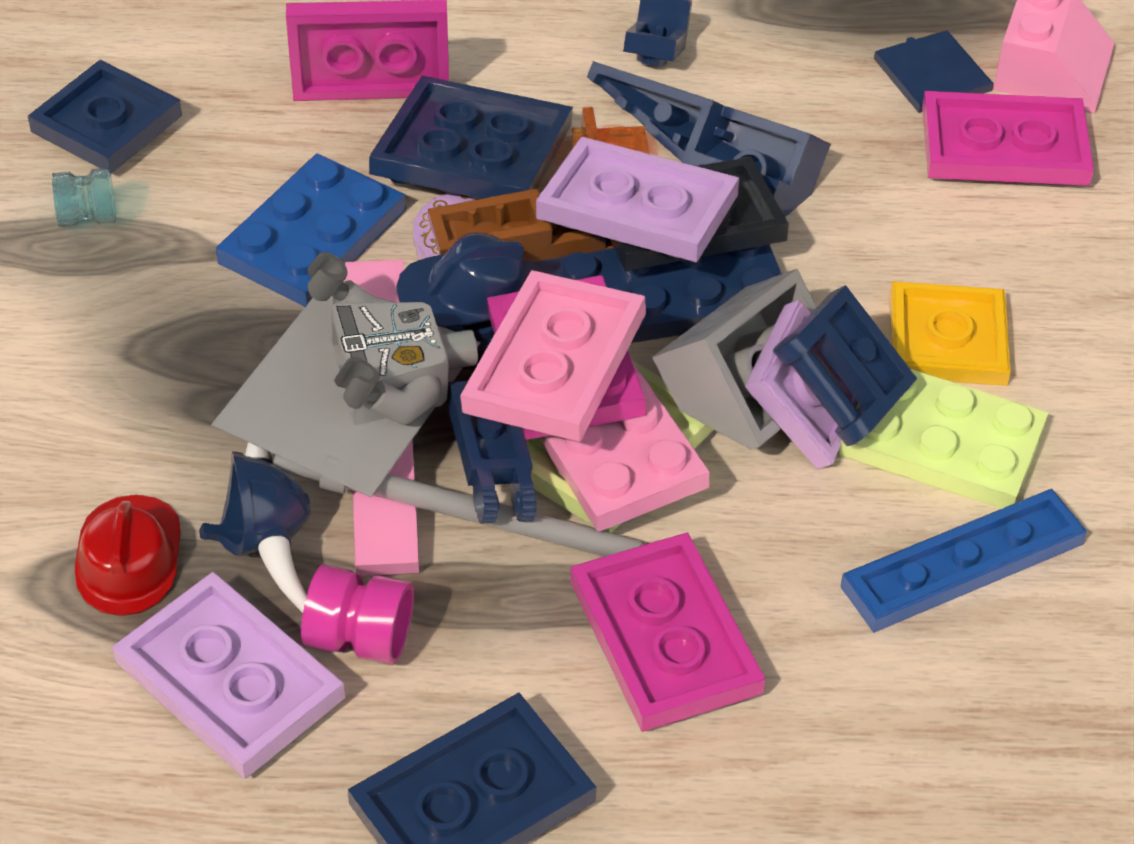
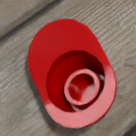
[74,494,181,616]

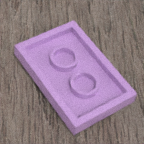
[536,137,739,262]
[112,572,345,779]

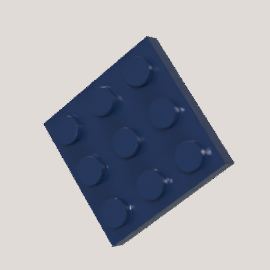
[369,75,573,199]

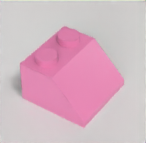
[993,0,1115,113]

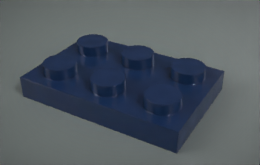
[347,692,597,844]

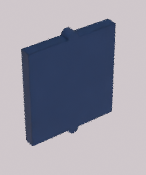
[874,30,993,113]

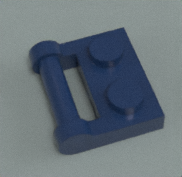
[773,285,917,446]

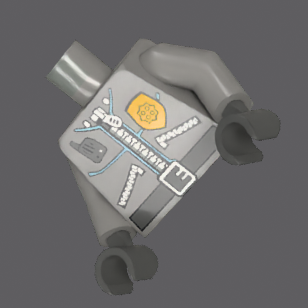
[307,252,478,425]

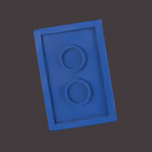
[216,153,406,307]

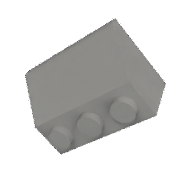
[652,269,816,450]

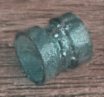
[52,168,116,228]

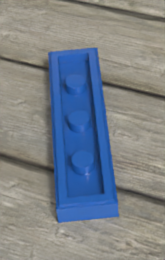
[840,488,1087,633]

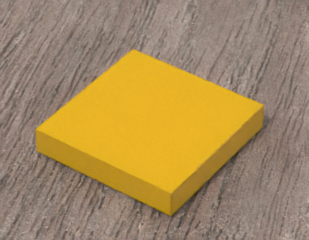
[889,281,1011,386]

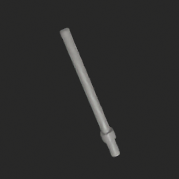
[273,454,642,557]

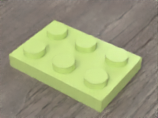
[839,369,1049,509]

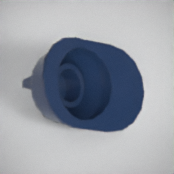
[396,232,525,327]

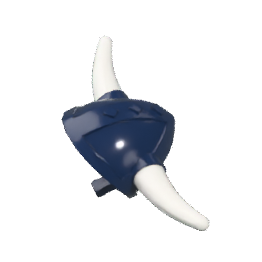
[199,442,311,613]

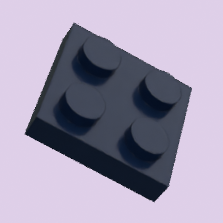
[27,59,182,174]

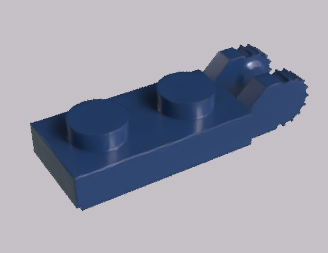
[446,381,537,524]

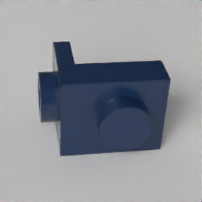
[623,0,692,66]

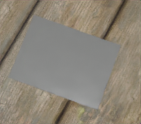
[211,296,480,497]

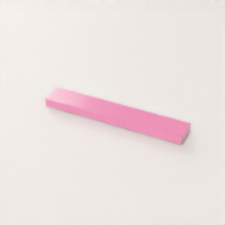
[345,259,419,576]

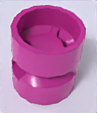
[301,564,414,666]

